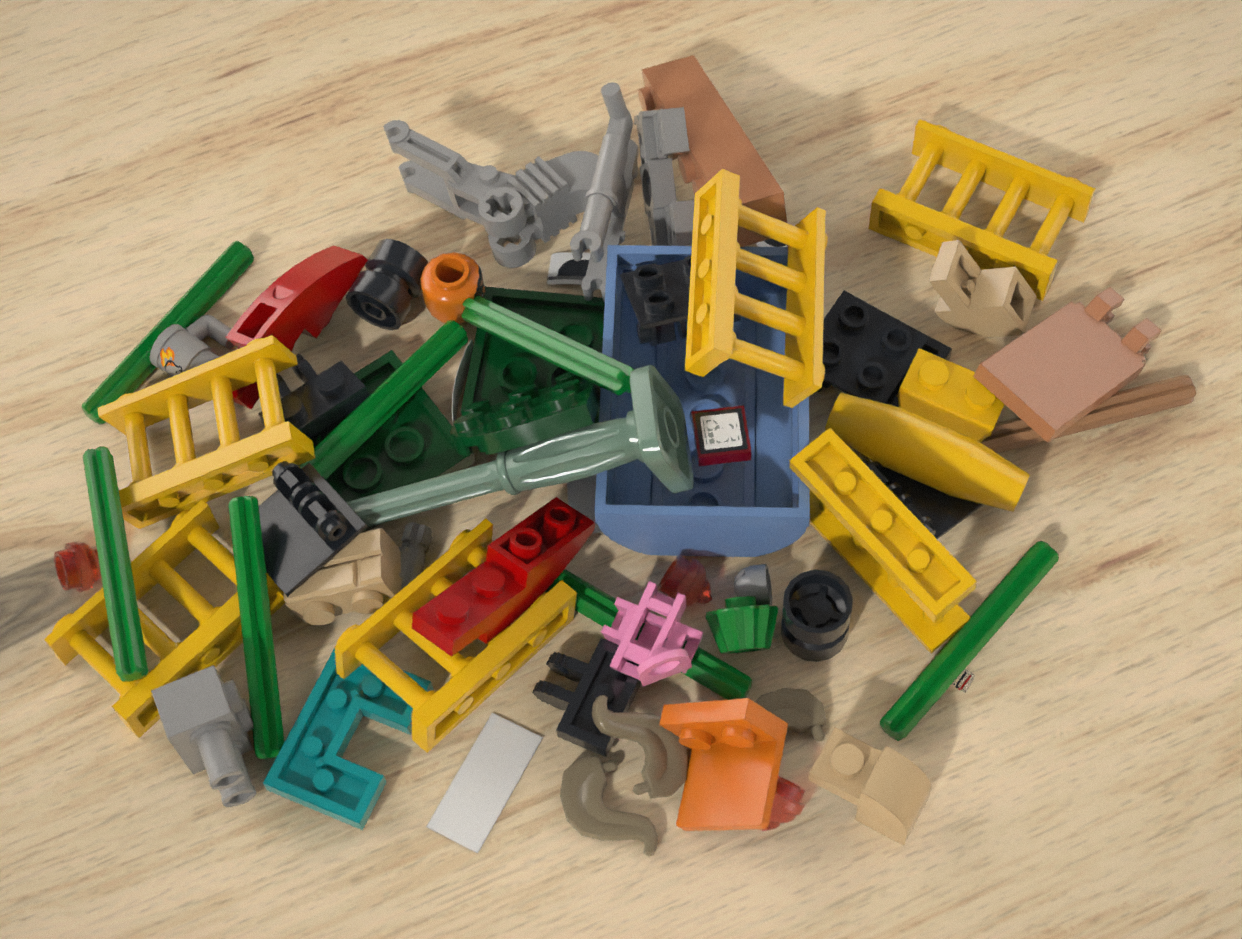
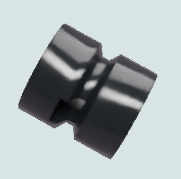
[346,239,429,331]
[781,570,853,662]

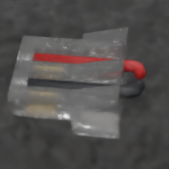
[952,669,975,693]

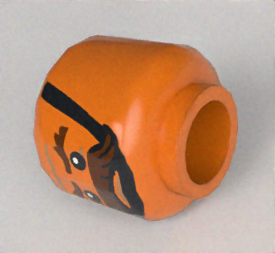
[420,252,485,324]

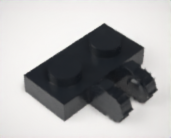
[258,354,370,439]
[532,638,641,757]

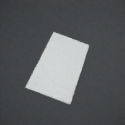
[426,713,543,853]

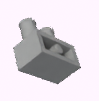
[151,665,256,807]

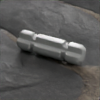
[399,522,432,589]

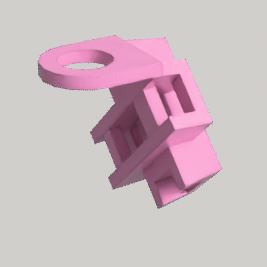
[601,581,703,687]

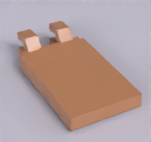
[973,287,1162,443]

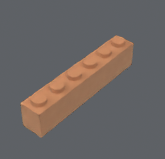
[638,55,787,248]

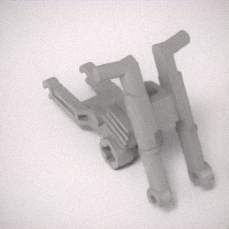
[384,82,639,302]

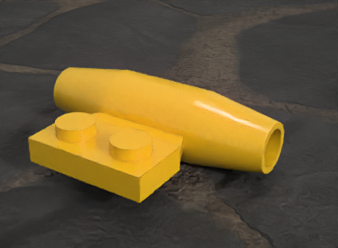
[824,348,1030,512]

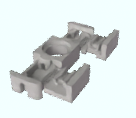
[634,107,694,246]

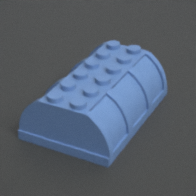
[595,245,810,557]

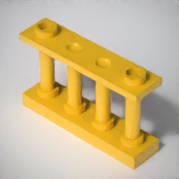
[868,119,1095,301]
[685,169,828,408]
[98,335,316,529]
[789,428,977,654]
[44,500,285,738]
[335,518,577,753]

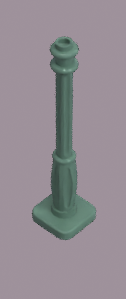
[346,365,694,527]

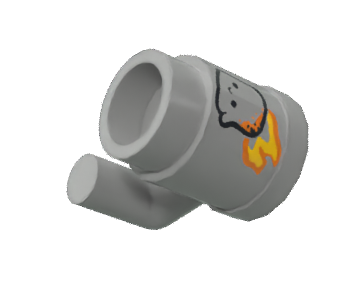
[150,315,234,376]

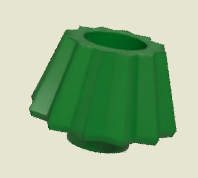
[705,596,779,654]

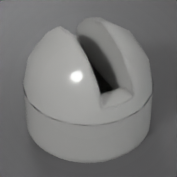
[734,564,772,605]

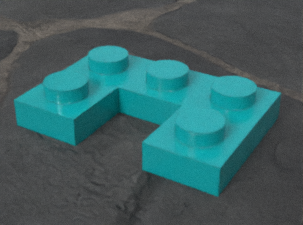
[263,648,434,830]

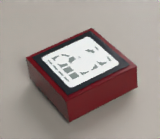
[691,405,752,467]

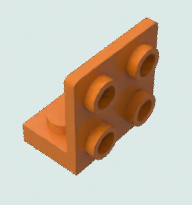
[659,698,788,831]

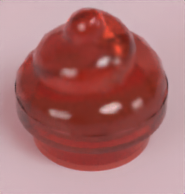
[54,541,101,592]
[657,555,712,607]
[761,776,806,831]

